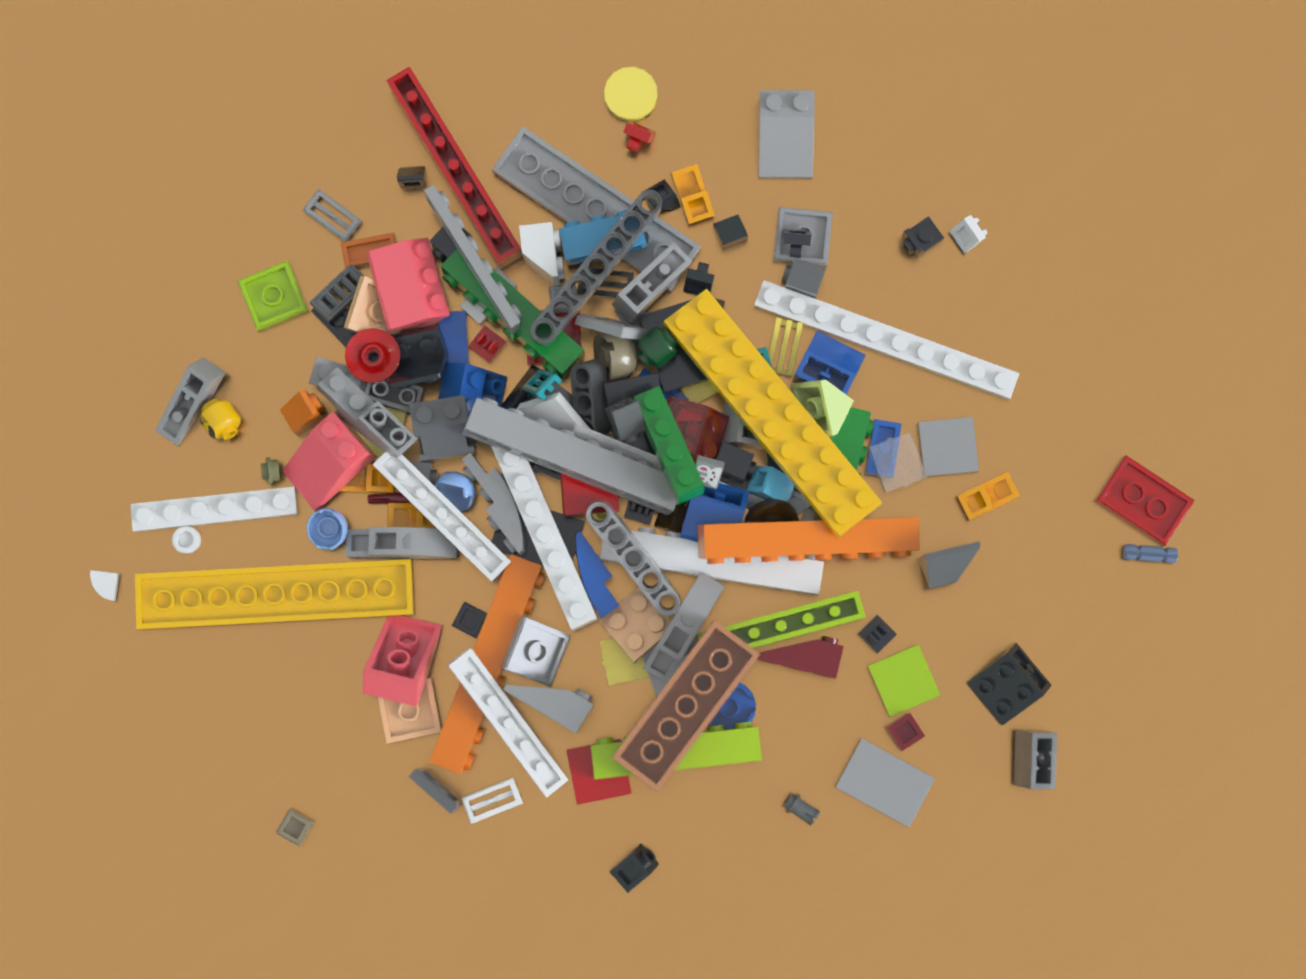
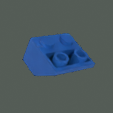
[792,331,866,394]
[438,363,507,417]
[680,483,749,542]

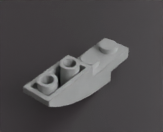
[308,357,423,413]
[317,367,417,458]
[461,453,527,556]
[346,527,458,559]
[643,571,725,683]

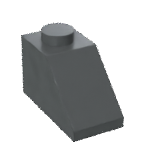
[604,398,646,443]

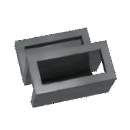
[409,395,477,463]

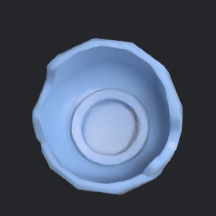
[435,471,476,511]
[306,508,348,550]

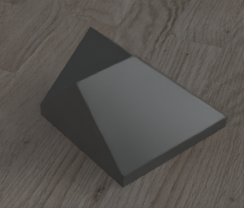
[918,541,981,588]

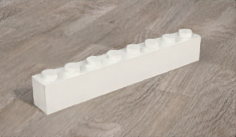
[491,446,598,631]
[600,525,824,596]

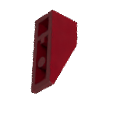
[756,636,844,679]

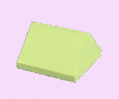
[791,380,854,436]

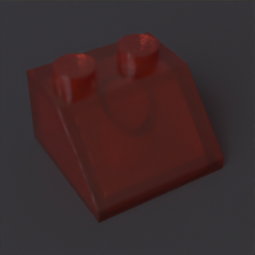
[667,396,730,463]

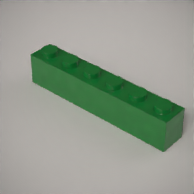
[441,249,585,380]

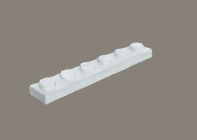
[373,452,511,582]
[130,487,298,532]
[447,648,568,797]

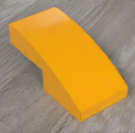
[671,164,715,224]
[339,464,394,493]
[958,472,1020,520]
[387,503,436,528]

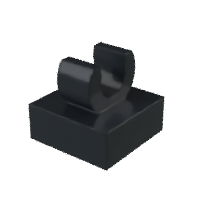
[782,229,811,258]
[683,262,715,295]
[624,500,655,526]
[857,615,897,654]

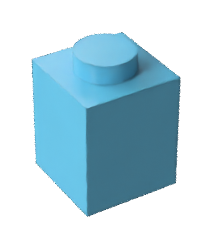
[747,466,794,502]

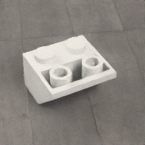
[519,222,565,286]

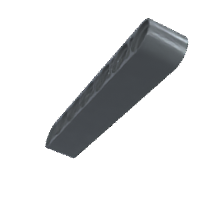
[531,190,662,346]

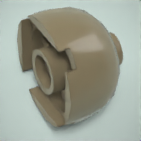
[593,331,641,382]

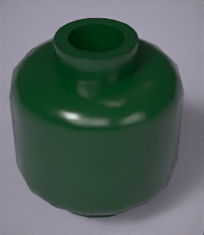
[637,327,679,368]

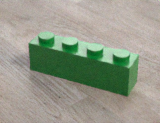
[634,386,704,505]
[812,407,874,515]

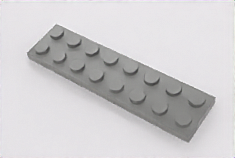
[492,126,701,292]

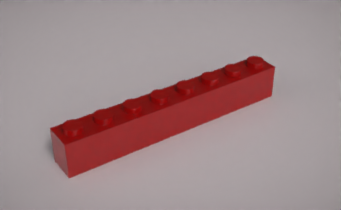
[386,66,523,270]

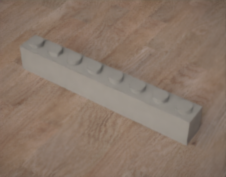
[462,397,677,515]

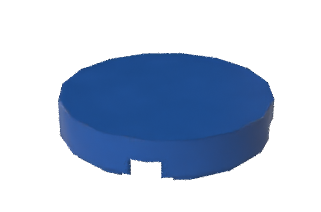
[708,682,756,730]

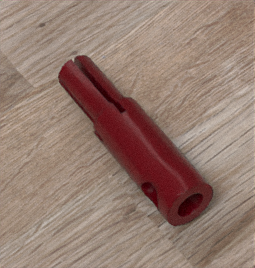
[367,492,411,505]

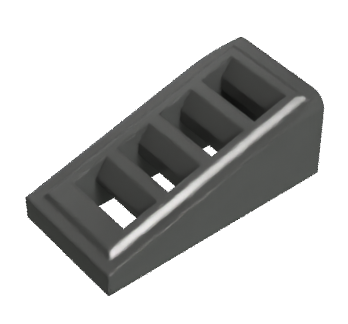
[310,264,364,322]

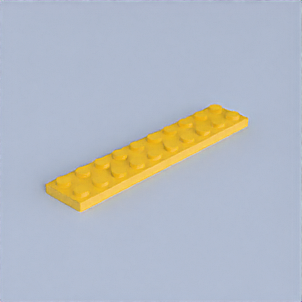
[663,289,882,538]
[135,559,414,630]

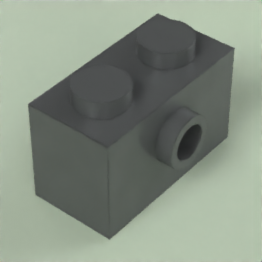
[1014,730,1057,789]

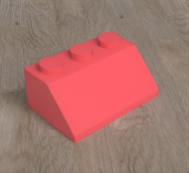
[366,238,450,331]

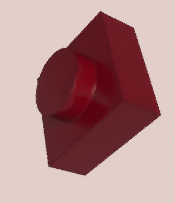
[886,713,925,751]

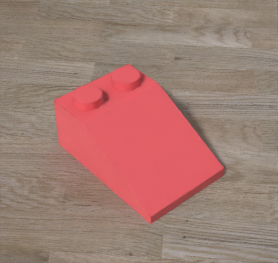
[282,411,377,511]
[363,615,442,706]

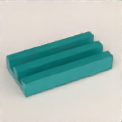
[522,369,562,400]

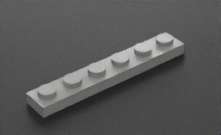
[424,185,522,334]

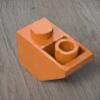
[280,389,326,436]

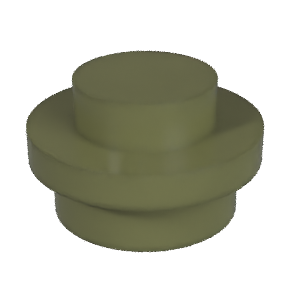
[260,457,280,485]

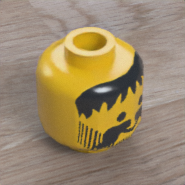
[200,398,241,440]

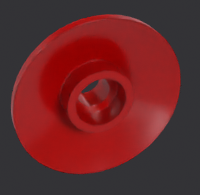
[345,328,400,383]

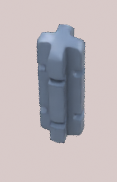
[1123,544,1178,563]

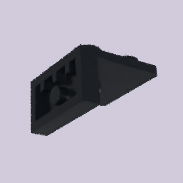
[387,324,448,389]
[968,642,1052,725]

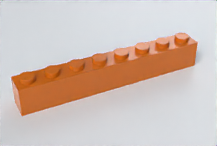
[697,517,920,564]
[429,554,546,774]

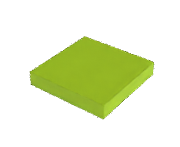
[237,260,309,332]
[867,644,941,717]

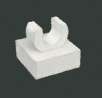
[949,215,987,253]

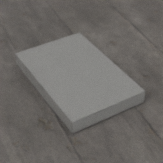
[835,738,935,828]

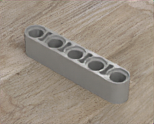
[586,499,680,616]

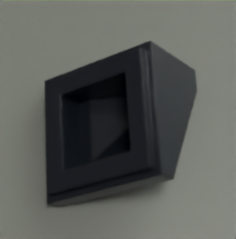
[644,179,681,210]

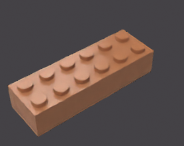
[612,620,760,792]

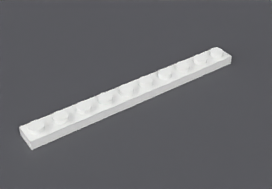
[754,280,1020,400]

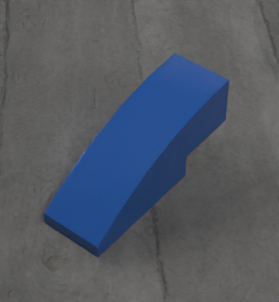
[575,530,620,618]

